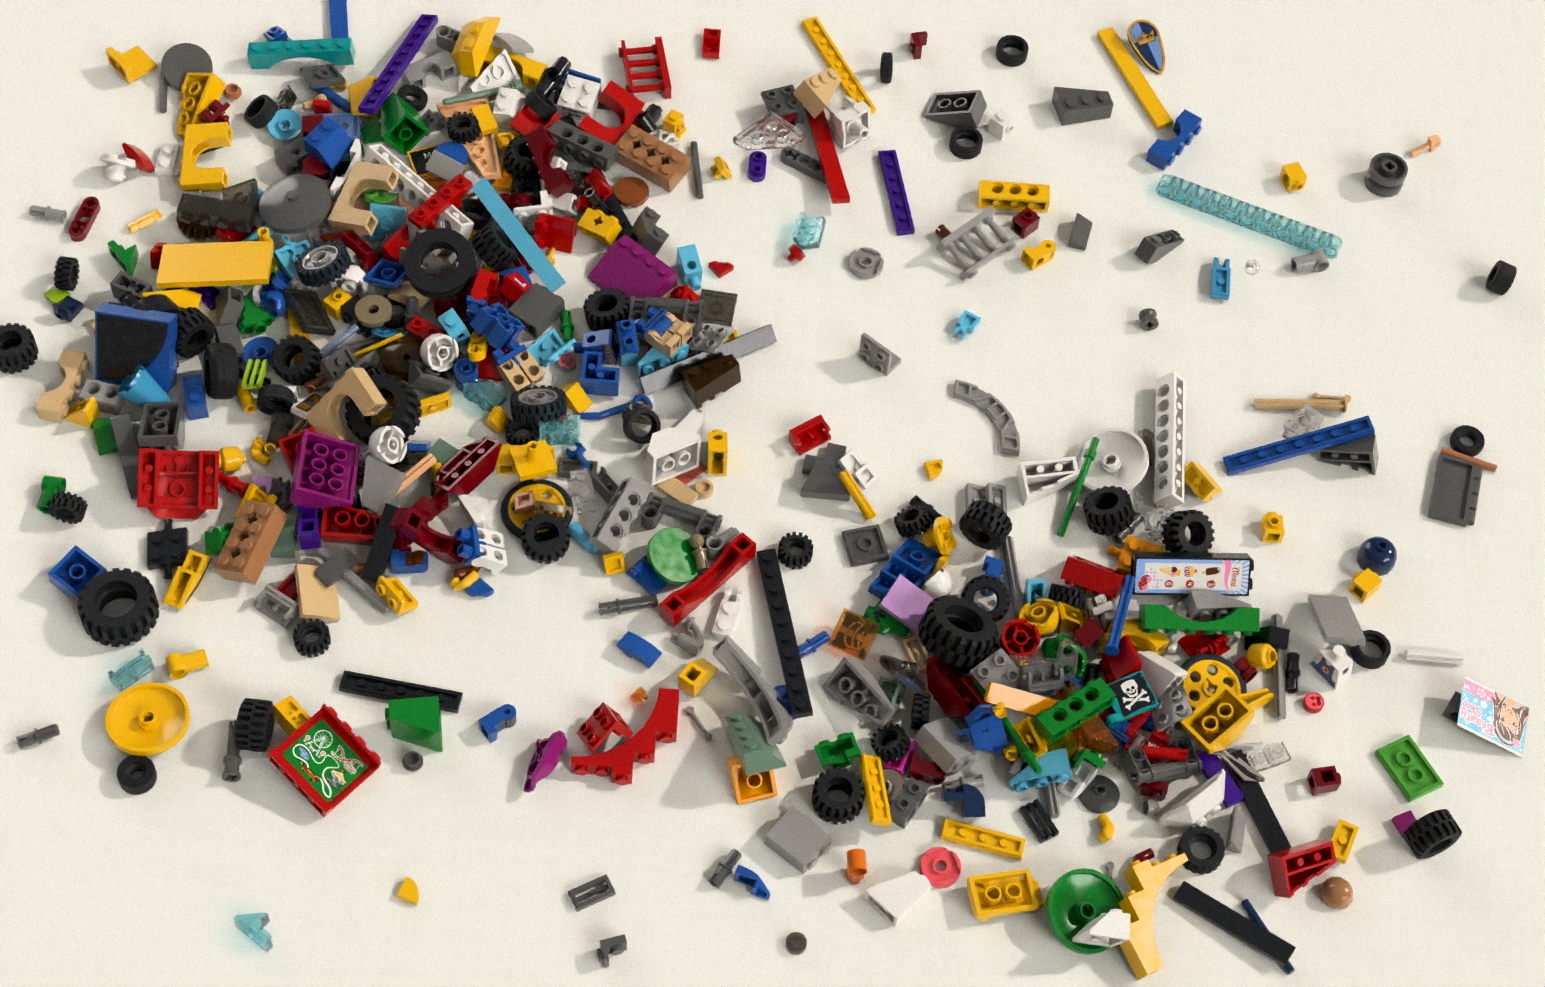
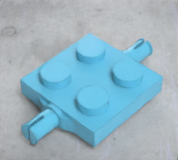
[273,235,311,281]

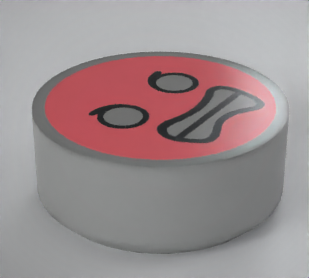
[558,353,577,372]

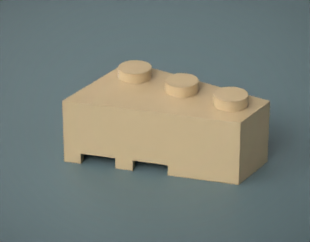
[793,67,842,119]

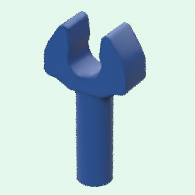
[566,442,590,469]

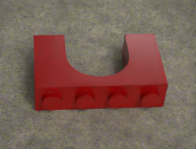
[577,80,645,145]

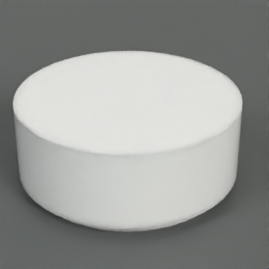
[252,284,264,303]

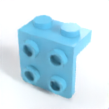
[527,328,576,367]

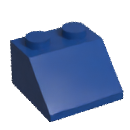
[303,116,354,170]
[48,545,107,599]

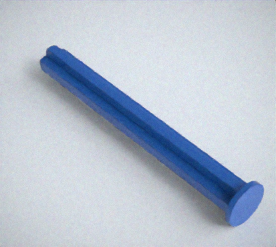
[1103,575,1135,656]

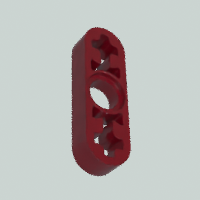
[68,197,101,242]

